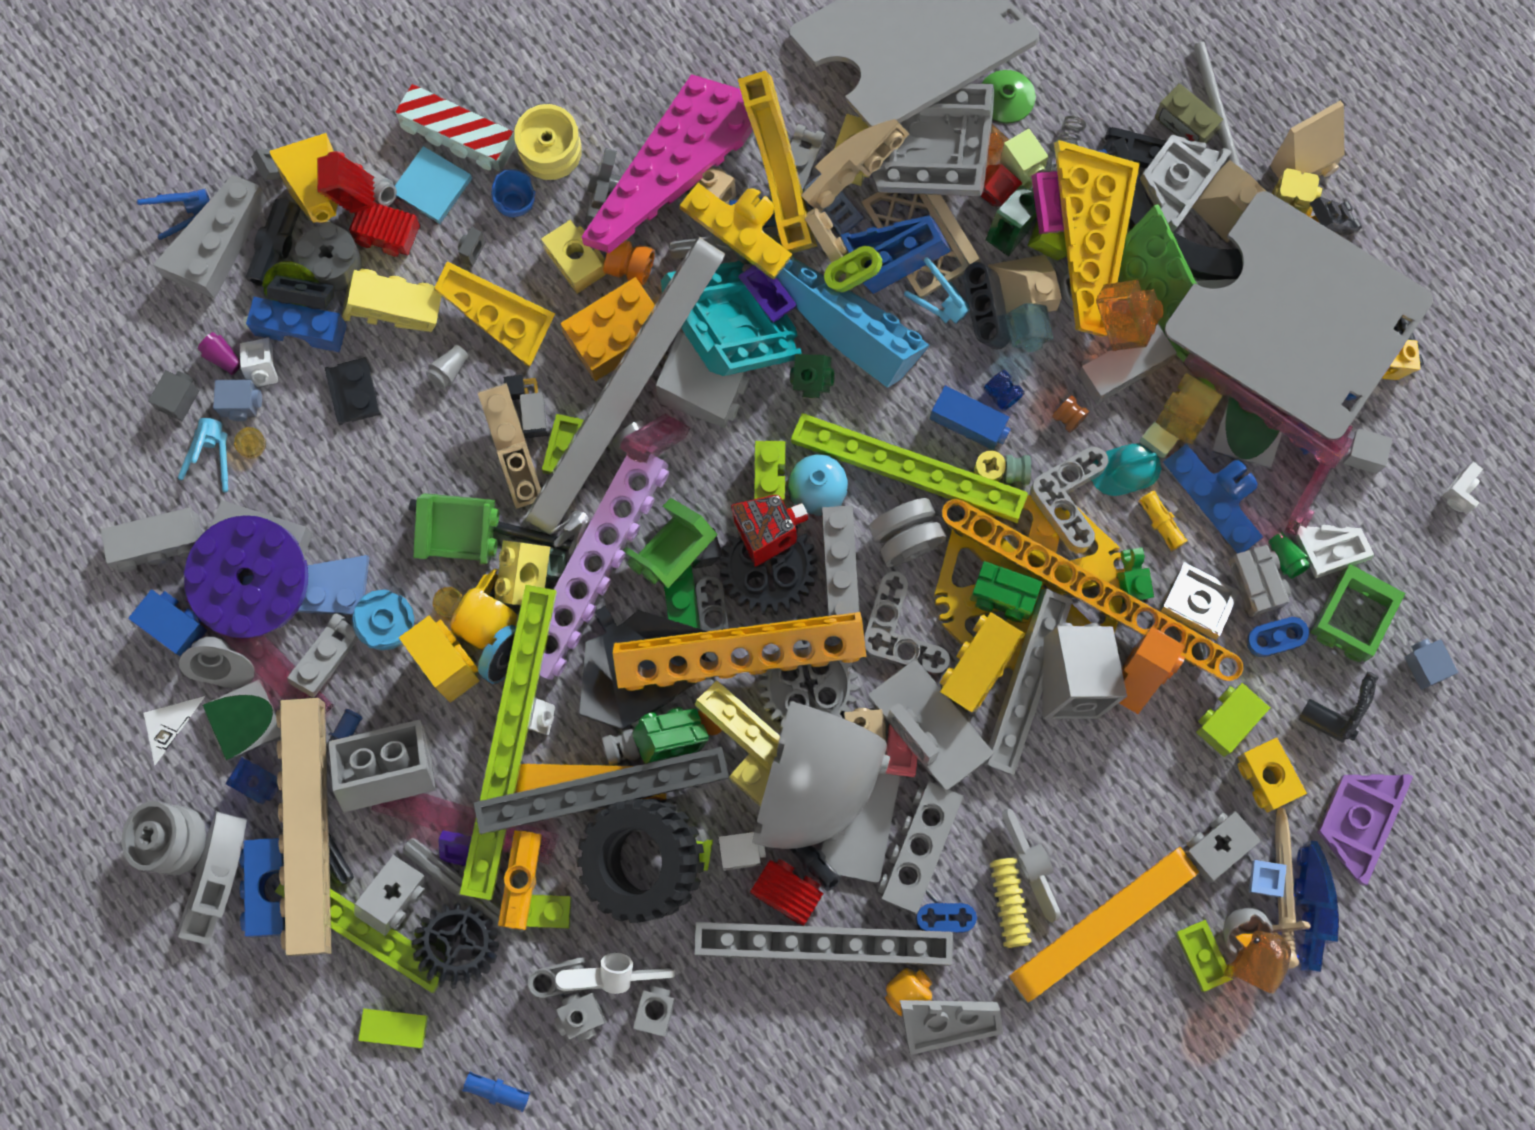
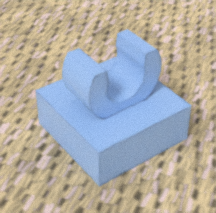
[1249,860,1287,898]

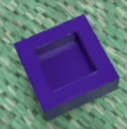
[438,830,472,866]

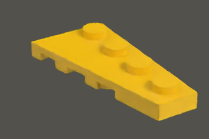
[434,261,555,368]

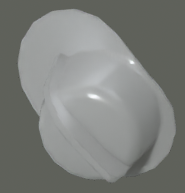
[179,637,254,689]

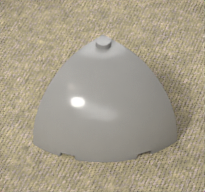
[752,701,890,849]

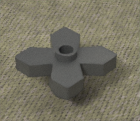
[585,148,621,222]

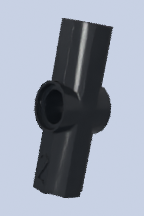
[245,198,301,288]

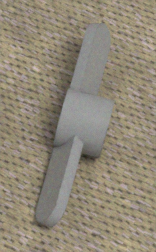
[1002,809,1061,922]

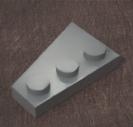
[900,1000,1004,1055]

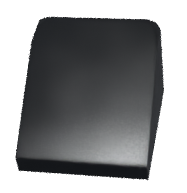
[692,528,723,569]

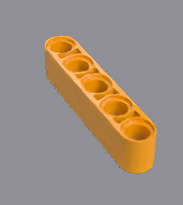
[515,764,667,801]

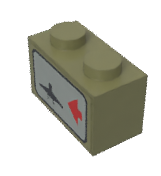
[1155,83,1224,145]

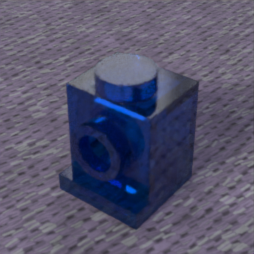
[225,757,279,805]

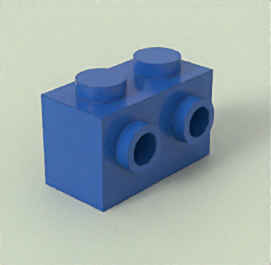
[128,589,207,657]

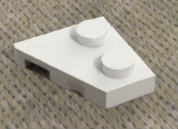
[1291,522,1374,579]

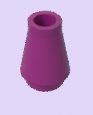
[197,332,241,375]

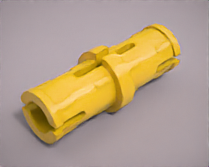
[1138,491,1188,552]

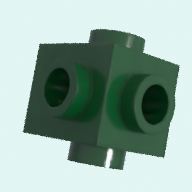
[790,354,835,398]

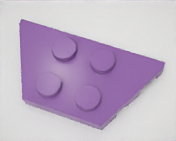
[1317,774,1413,886]

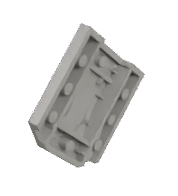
[872,84,994,196]

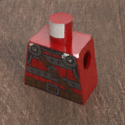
[731,495,808,567]

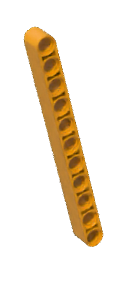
[942,499,1243,681]

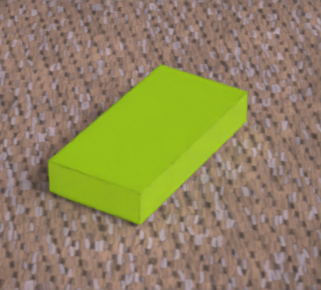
[358,1008,428,1048]

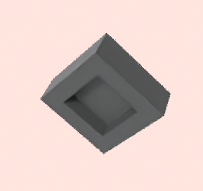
[251,149,282,180]
[458,227,486,267]

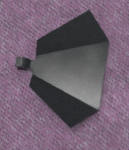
[579,606,708,730]

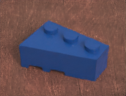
[840,215,951,294]

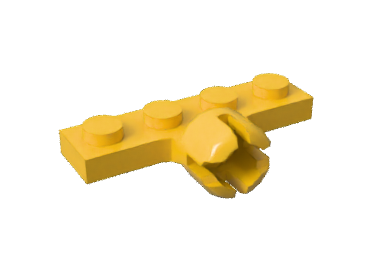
[680,183,792,280]

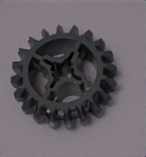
[412,902,499,989]

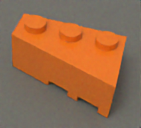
[1119,627,1185,714]

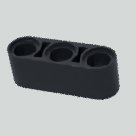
[964,262,1011,350]

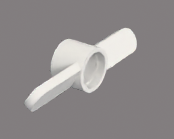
[555,953,675,994]

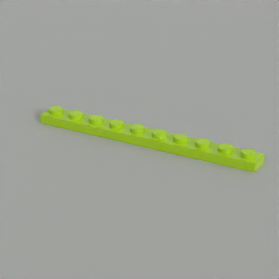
[460,585,557,900]

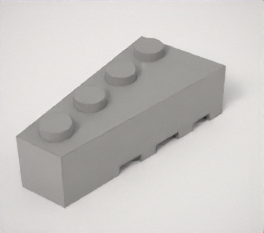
[153,175,267,299]

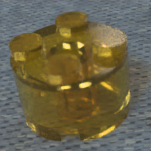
[1156,373,1223,445]

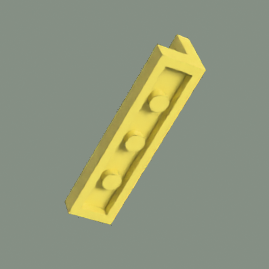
[695,681,780,771]

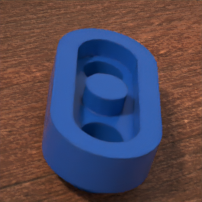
[1246,617,1309,657]

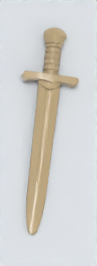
[1272,807,1311,969]

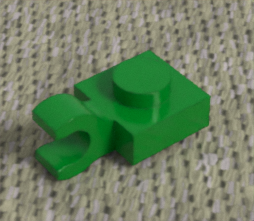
[1117,547,1154,603]

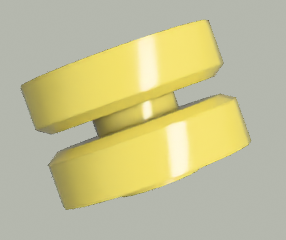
[514,104,582,180]

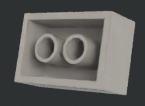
[329,719,436,813]

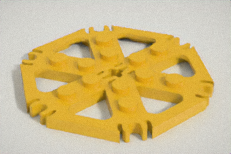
[934,493,1125,678]

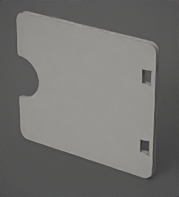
[790,0,1039,127]
[1165,191,1433,441]

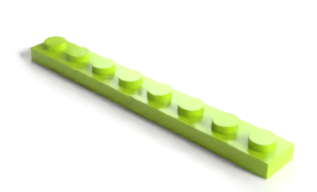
[791,413,1028,523]

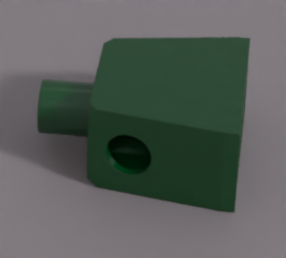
[985,186,1037,257]

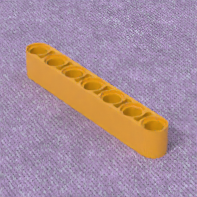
[1008,846,1200,1003]

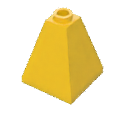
[270,133,338,223]

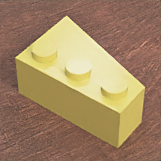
[342,269,441,332]

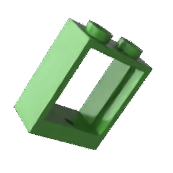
[1310,564,1406,662]

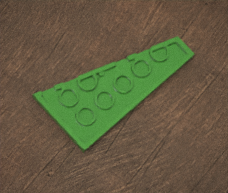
[1116,204,1234,396]

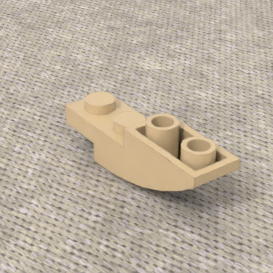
[801,119,909,213]
[478,383,541,509]

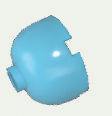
[788,454,848,516]

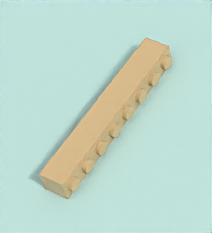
[276,698,332,956]

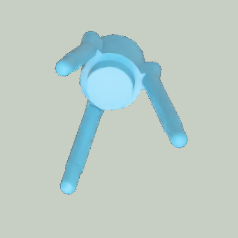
[904,257,970,324]
[178,418,228,493]

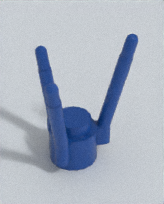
[136,188,210,240]

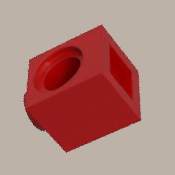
[981,164,1023,206]

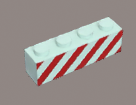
[395,84,516,172]

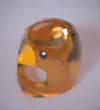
[1223,931,1291,994]

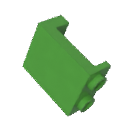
[413,493,499,564]
[623,498,718,588]

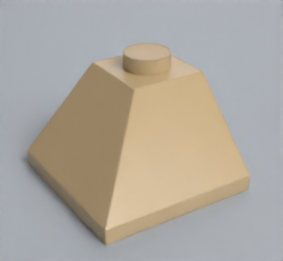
[1192,160,1267,243]
[988,255,1062,319]

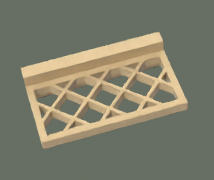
[862,192,980,298]

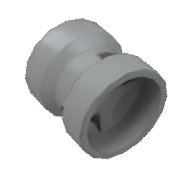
[602,729,640,766]

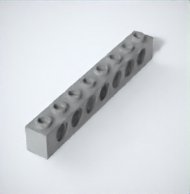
[694,922,953,966]

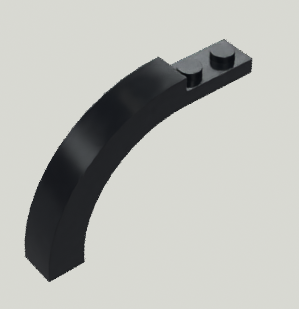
[1107,137,1243,280]

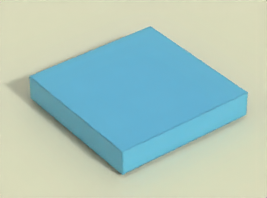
[395,146,472,224]

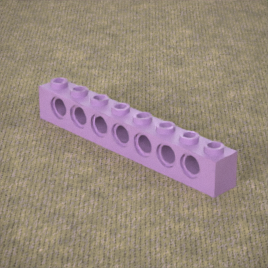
[540,444,669,680]

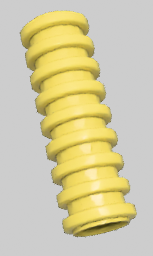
[989,858,1032,948]

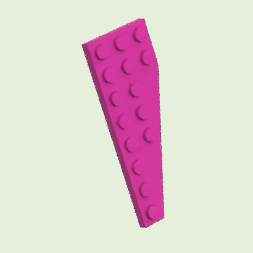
[581,74,753,253]

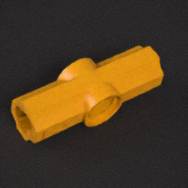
[498,830,542,930]

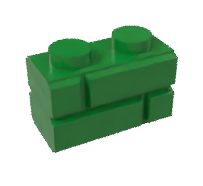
[970,561,1043,622]
[632,707,709,764]

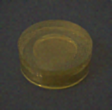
[234,427,266,459]

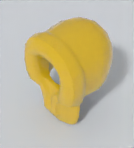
[450,568,518,650]

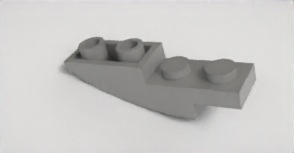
[176,811,247,945]

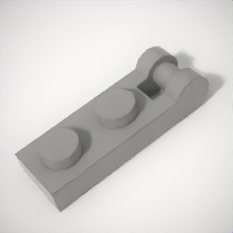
[771,124,826,198]
[287,613,359,698]

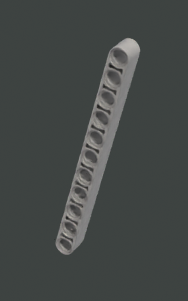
[524,237,725,535]

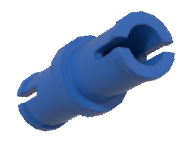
[462,1071,531,1112]

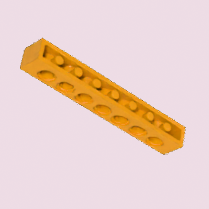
[613,612,867,691]

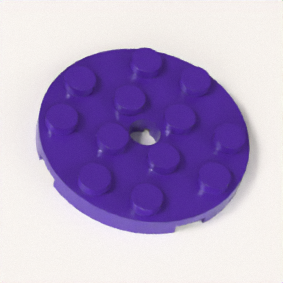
[184,515,309,638]

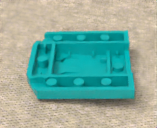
[661,261,801,376]

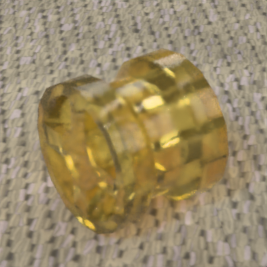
[433,587,463,621]

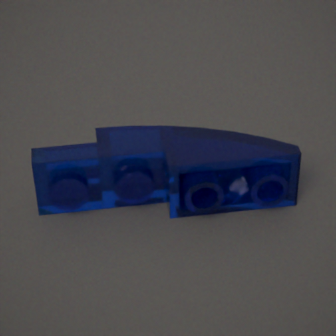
[1294,840,1339,973]

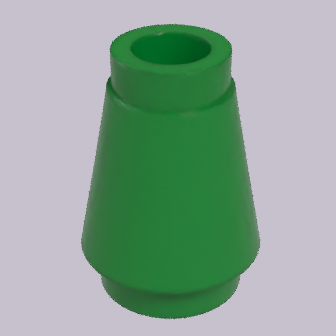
[1268,532,1310,579]

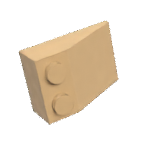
[1270,100,1345,179]

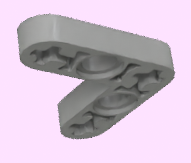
[1030,447,1108,553]
[864,571,950,676]

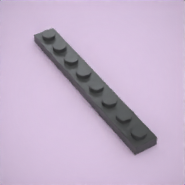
[473,747,729,835]

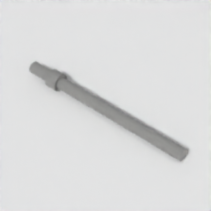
[1194,42,1245,171]

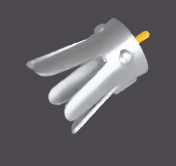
[551,511,591,554]

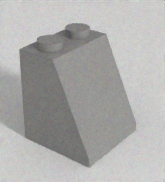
[656,332,750,428]
[1042,623,1127,719]

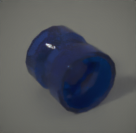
[983,370,1025,411]

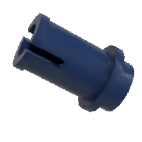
[328,709,363,742]

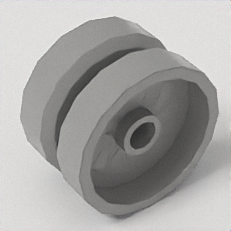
[868,498,947,567]
[121,801,206,875]

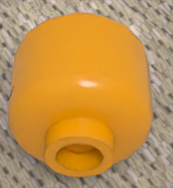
[885,968,933,1016]

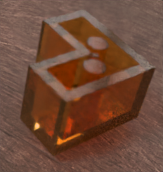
[1096,280,1163,351]

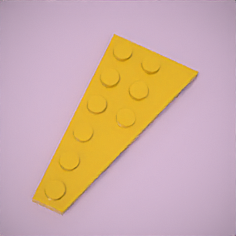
[1054,140,1140,337]

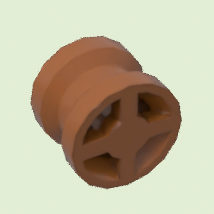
[1052,395,1090,433]

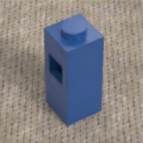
[930,385,1011,451]

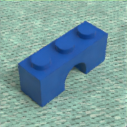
[246,297,347,353]
[239,838,285,938]

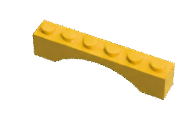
[737,70,817,254]

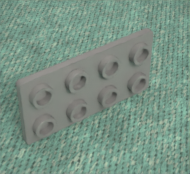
[869,660,994,791]
[822,773,900,883]

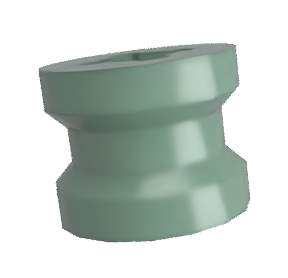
[1004,455,1031,485]

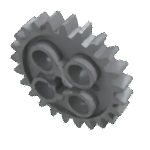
[759,640,859,729]

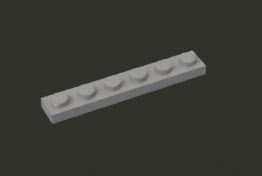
[984,589,1073,775]

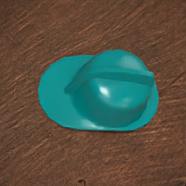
[1092,443,1162,496]

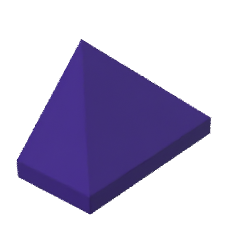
[738,265,797,323]

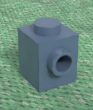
[213,380,262,421]
[1404,639,1459,690]

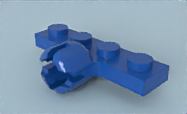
[1163,443,1264,554]

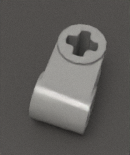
[528,957,590,999]

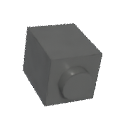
[148,370,199,421]

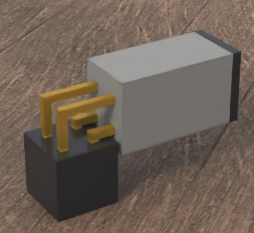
[503,375,548,438]

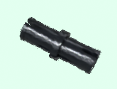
[790,845,841,891]

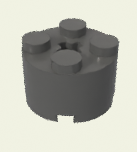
[295,222,362,291]

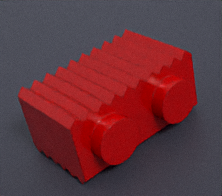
[317,151,375,213]
[349,202,420,257]
[750,859,824,926]

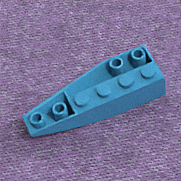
[776,256,929,388]

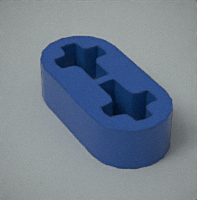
[916,903,977,933]

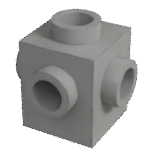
[554,993,607,1043]

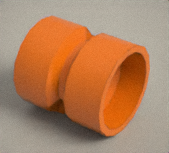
[603,240,655,286]

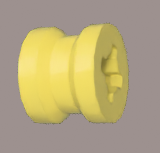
[974,451,1006,482]

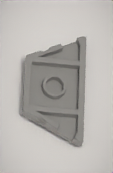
[1139,135,1231,232]

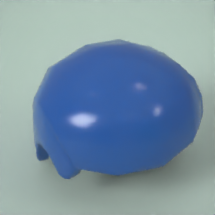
[491,169,536,218]

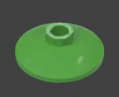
[982,70,1036,123]

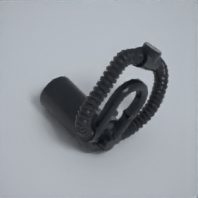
[1299,671,1379,743]

